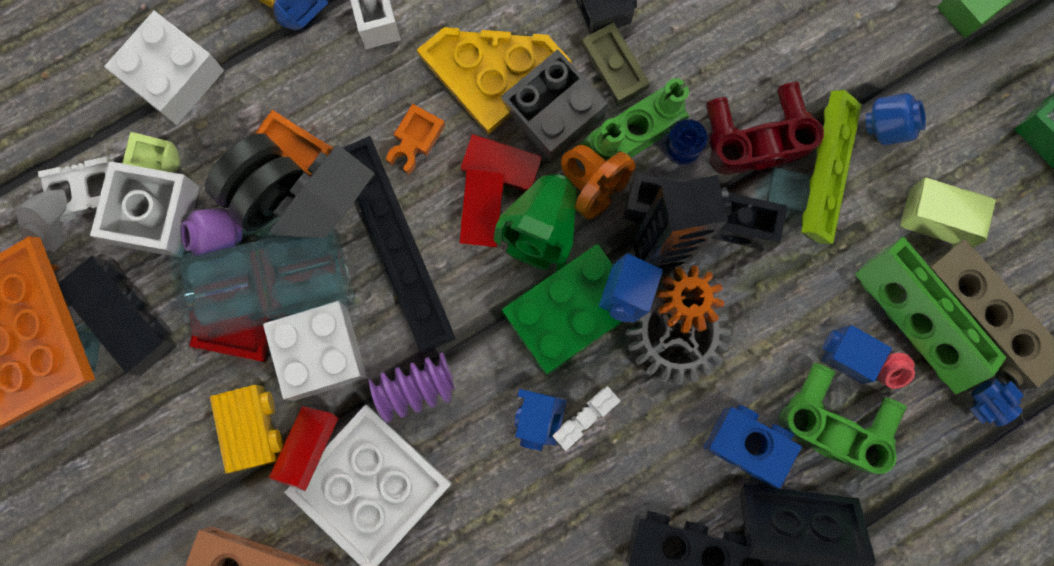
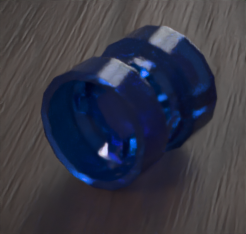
[665,119,708,165]

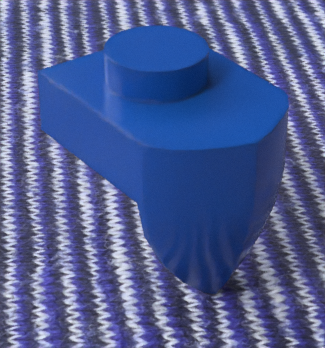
[273,0,329,30]

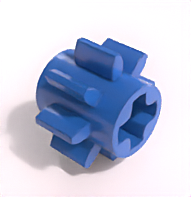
[970,378,1024,427]

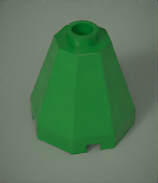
[493,174,577,270]

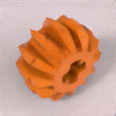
[655,265,724,333]

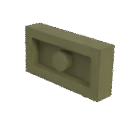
[581,22,650,105]

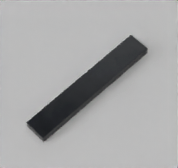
[342,136,457,354]

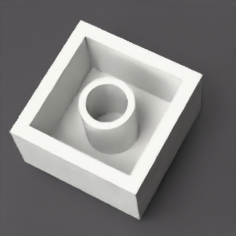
[104,11,224,125]
[90,161,200,258]
[263,301,368,401]

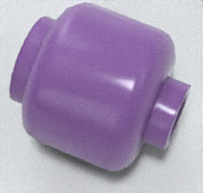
[180,208,242,259]

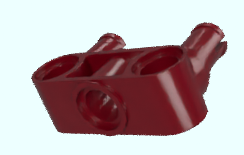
[705,82,824,175]

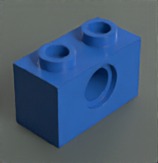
[703,404,802,489]

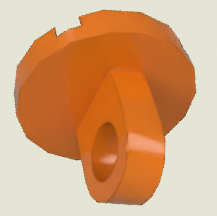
[561,145,636,219]

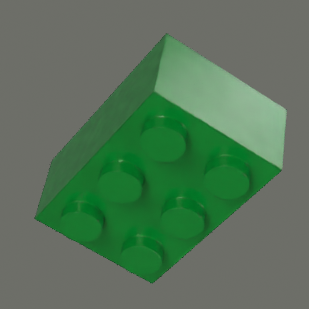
[502,244,623,376]

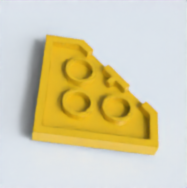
[416,27,572,135]

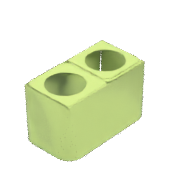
[900,177,996,247]

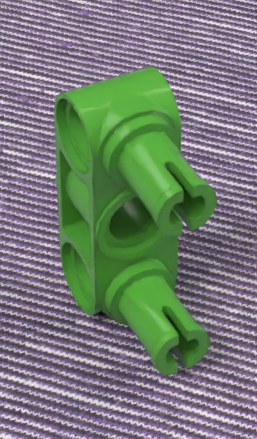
[581,78,690,161]
[778,363,907,474]

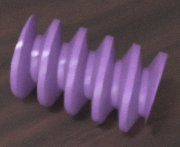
[369,353,456,423]

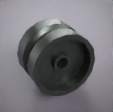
[205,133,305,232]

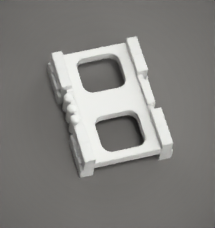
[38,157,114,223]
[552,386,621,451]

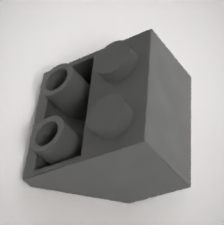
[501,49,608,164]
[270,144,375,238]

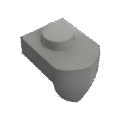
[16,189,67,252]

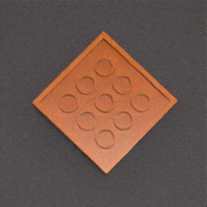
[0,236,96,430]

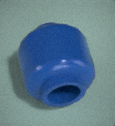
[865,93,926,145]

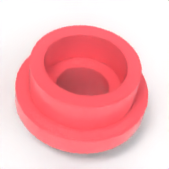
[877,353,915,389]

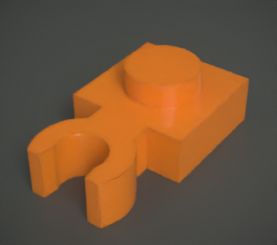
[386,103,446,175]

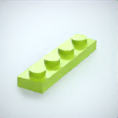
[801,90,862,244]

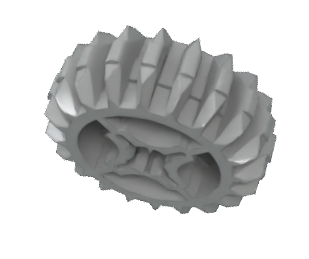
[626,283,731,385]

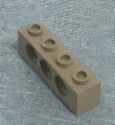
[927,239,1054,390]

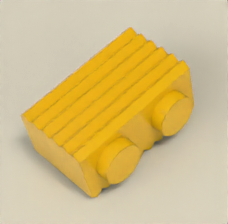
[209,385,283,474]

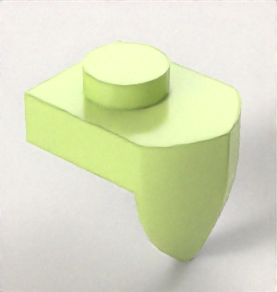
[122,132,181,173]

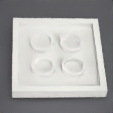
[284,404,452,566]

